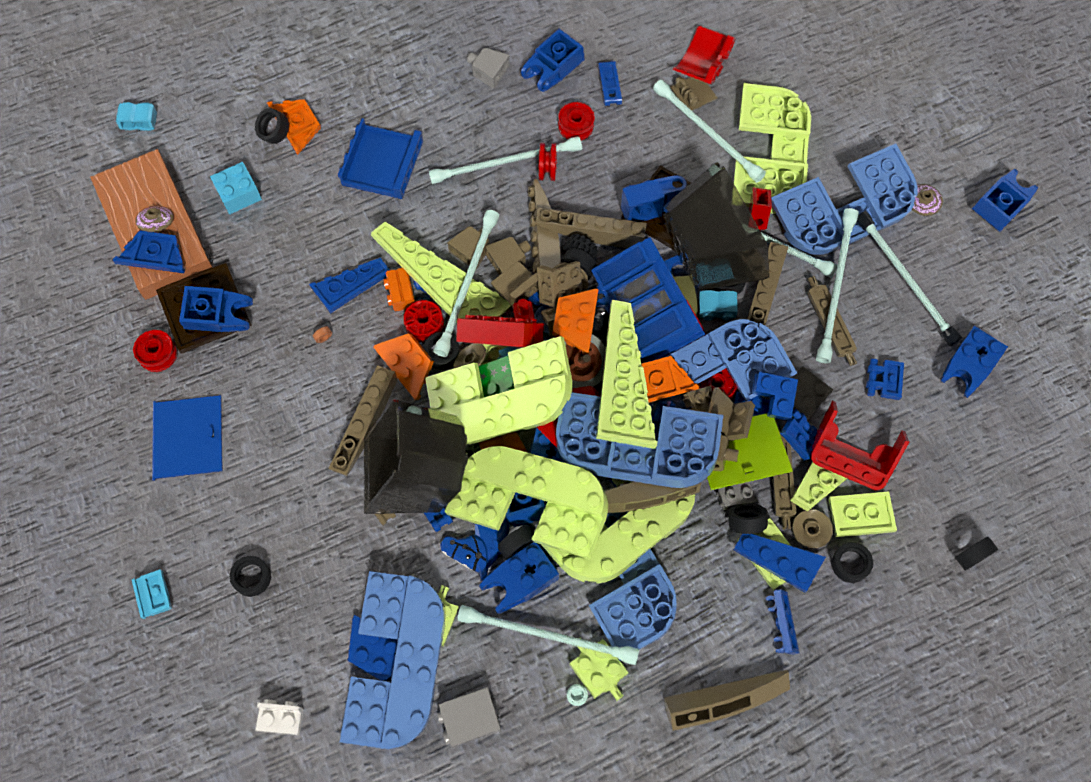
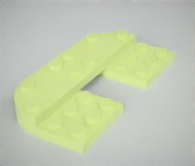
[731,83,811,213]
[425,336,572,444]
[444,446,608,559]
[541,478,695,583]

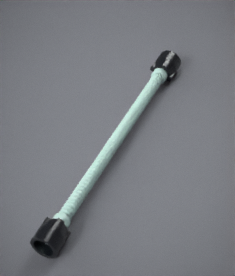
[857,211,963,346]

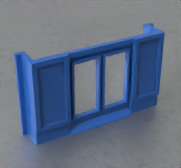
[591,237,705,364]

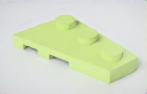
[790,461,848,512]

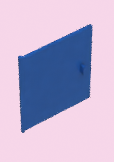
[152,395,223,481]

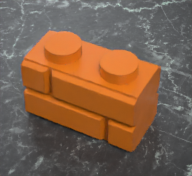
[383,268,415,312]

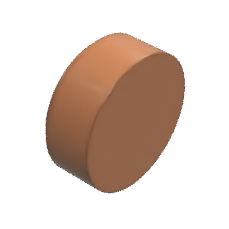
[313,326,332,343]

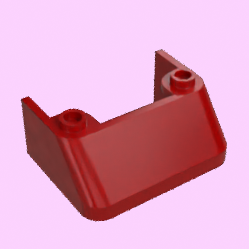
[811,400,909,490]

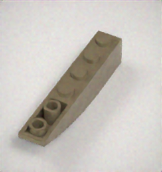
[528,179,561,273]
[535,208,646,248]
[747,242,788,325]
[328,365,398,476]
[604,482,701,513]
[664,670,790,731]

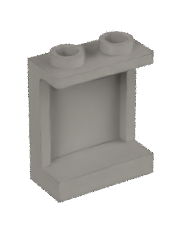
[436,688,501,749]

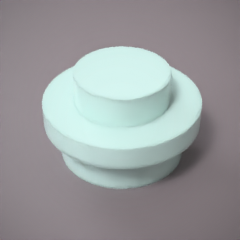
[567,684,588,706]

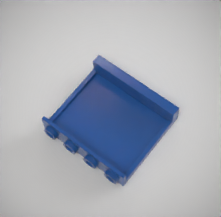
[338,118,423,199]

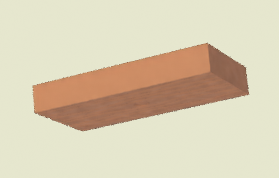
[90,149,213,300]

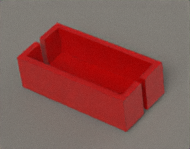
[456,315,544,347]

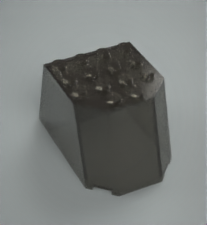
[663,162,769,291]
[364,399,468,514]

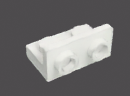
[256,700,304,735]

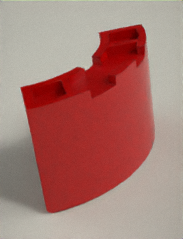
[673,26,736,84]

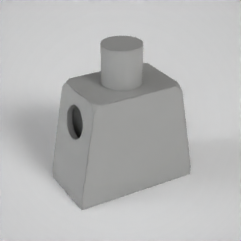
[467,48,510,89]

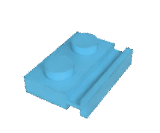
[131,569,172,619]

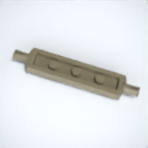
[807,276,857,366]
[772,425,796,529]

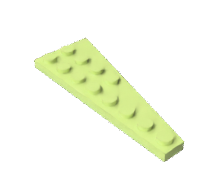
[371,222,512,323]
[596,300,657,449]

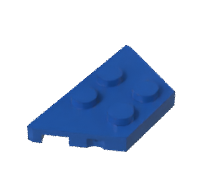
[113,231,185,273]
[348,615,398,681]

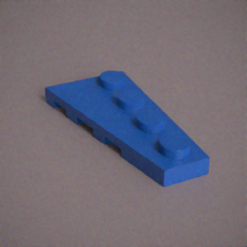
[309,258,390,314]
[733,534,826,593]

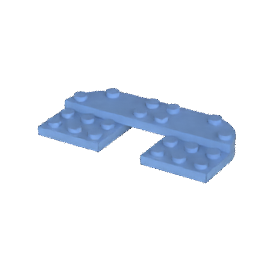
[771,144,918,255]
[649,319,797,417]
[556,392,723,488]
[589,511,677,661]
[340,571,446,749]

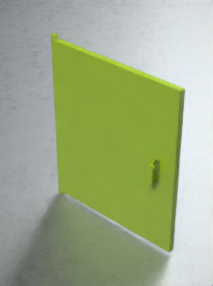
[707,413,793,490]

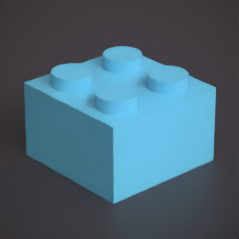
[210,162,262,215]

